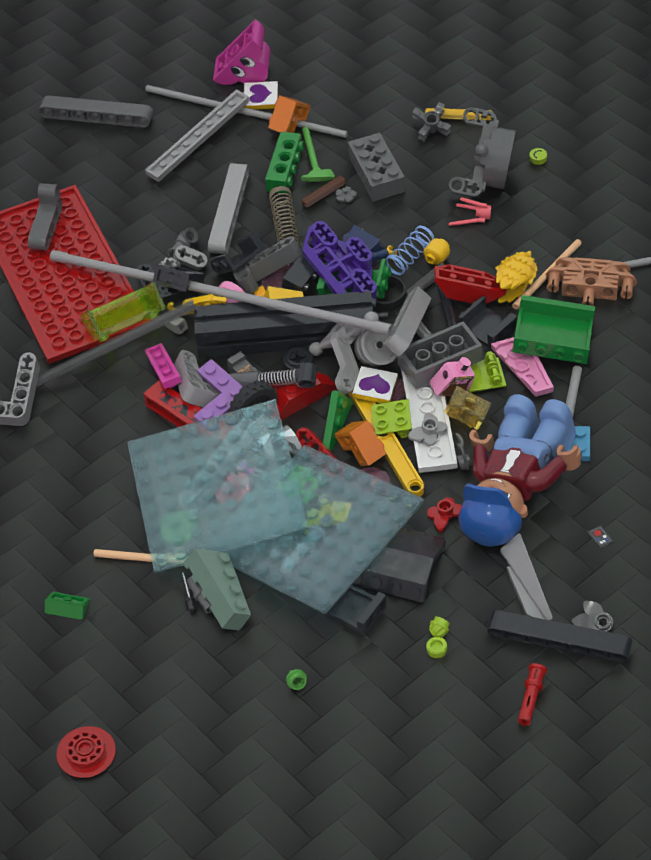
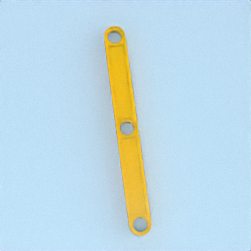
[348,380,424,498]

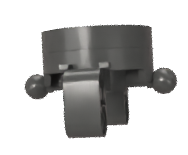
[449,107,516,198]

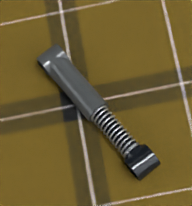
[202,363,317,388]

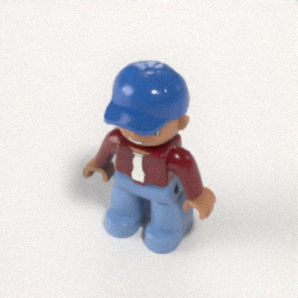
[459,394,582,547]

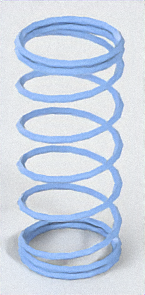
[386,225,435,276]

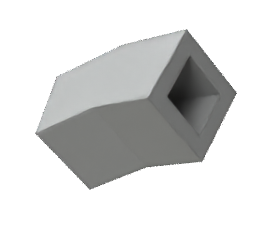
[165,317,188,334]

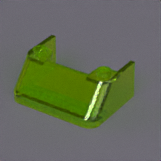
[80,281,166,343]

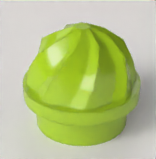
[429,616,450,637]

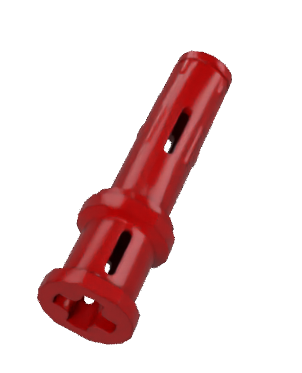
[518,663,547,726]

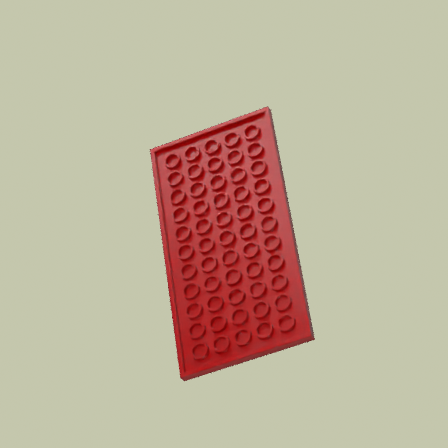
[0,185,150,364]

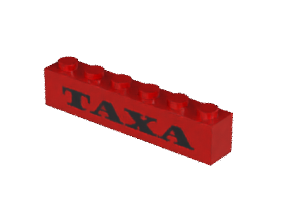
[143,380,235,453]

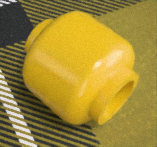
[424,238,450,265]

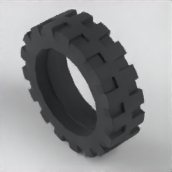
[228,380,278,425]

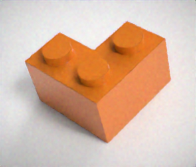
[268,95,311,133]
[334,420,387,466]

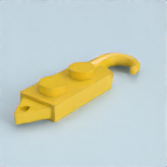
[167,294,227,315]

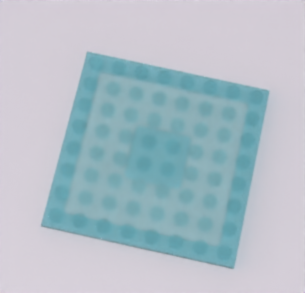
[127,399,309,573]
[208,445,425,614]

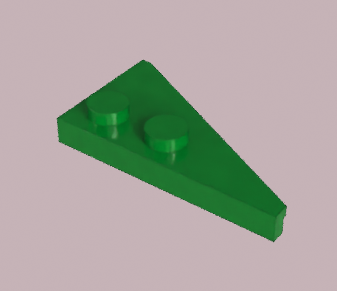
[323,390,353,457]

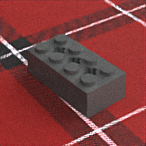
[348,133,405,201]
[398,321,482,389]

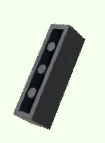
[281,244,325,294]

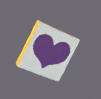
[244,81,278,110]
[352,366,398,403]

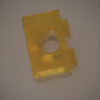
[444,386,491,430]

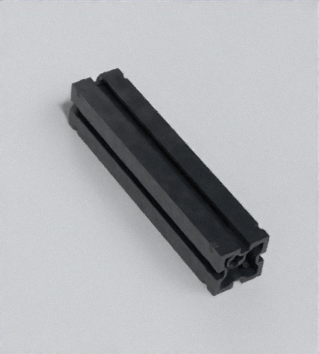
[194,291,388,358]

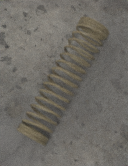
[269,186,302,264]

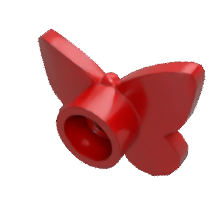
[427,497,462,533]

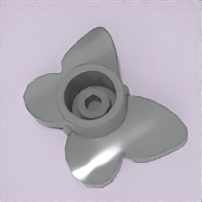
[408,412,447,446]

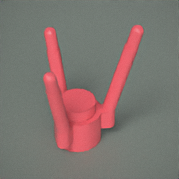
[449,197,491,226]

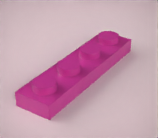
[145,343,182,389]

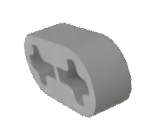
[173,245,207,270]

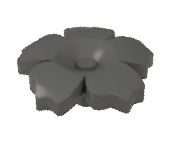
[336,186,357,203]

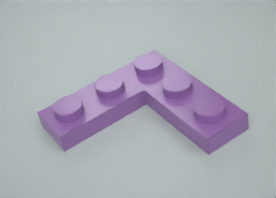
[194,359,243,431]

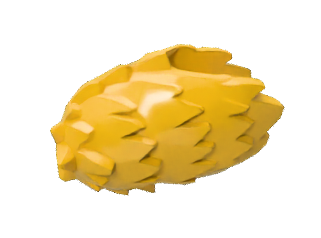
[495,251,537,303]

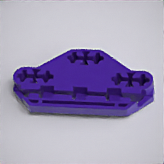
[303,221,377,300]

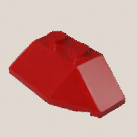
[434,264,507,304]
[268,372,337,424]

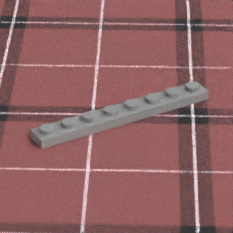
[145,89,250,182]

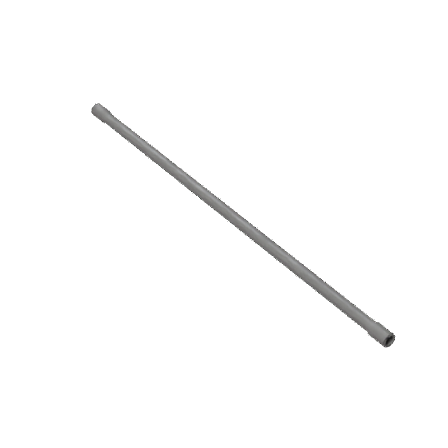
[50,250,393,335]

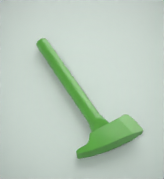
[301,127,335,182]

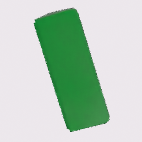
[45,592,90,620]

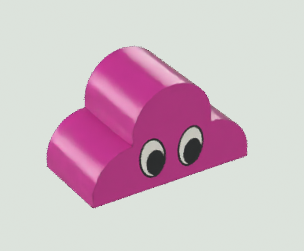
[213,19,271,85]

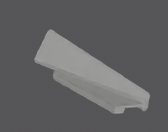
[501,533,553,621]

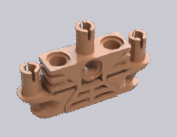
[546,257,637,306]

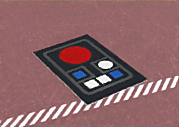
[587,525,614,548]

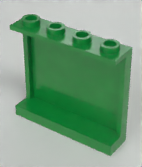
[512,295,595,364]

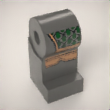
[227,352,258,373]

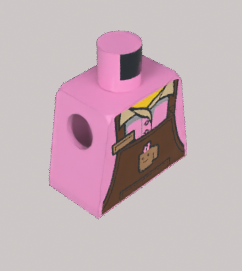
[430,357,475,397]

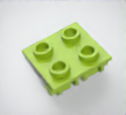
[469,351,506,392]
[371,399,412,438]

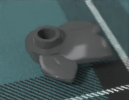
[455,433,472,471]
[572,601,613,632]

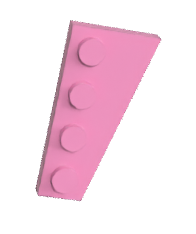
[491,337,554,397]

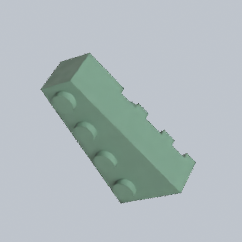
[183,548,251,630]

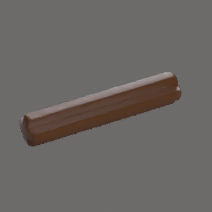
[301,176,346,208]

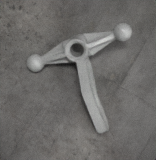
[309,312,379,394]

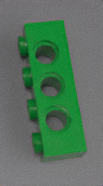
[265,132,304,193]

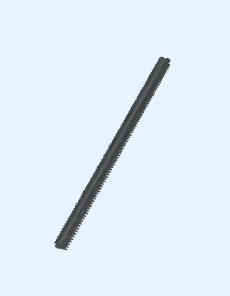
[27,300,197,388]

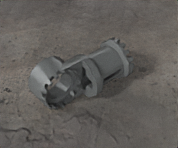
[167,228,198,260]

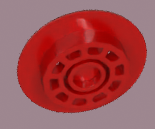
[56,726,115,778]

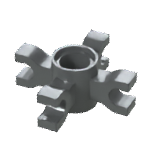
[412,102,451,142]

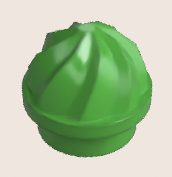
[286,669,307,690]

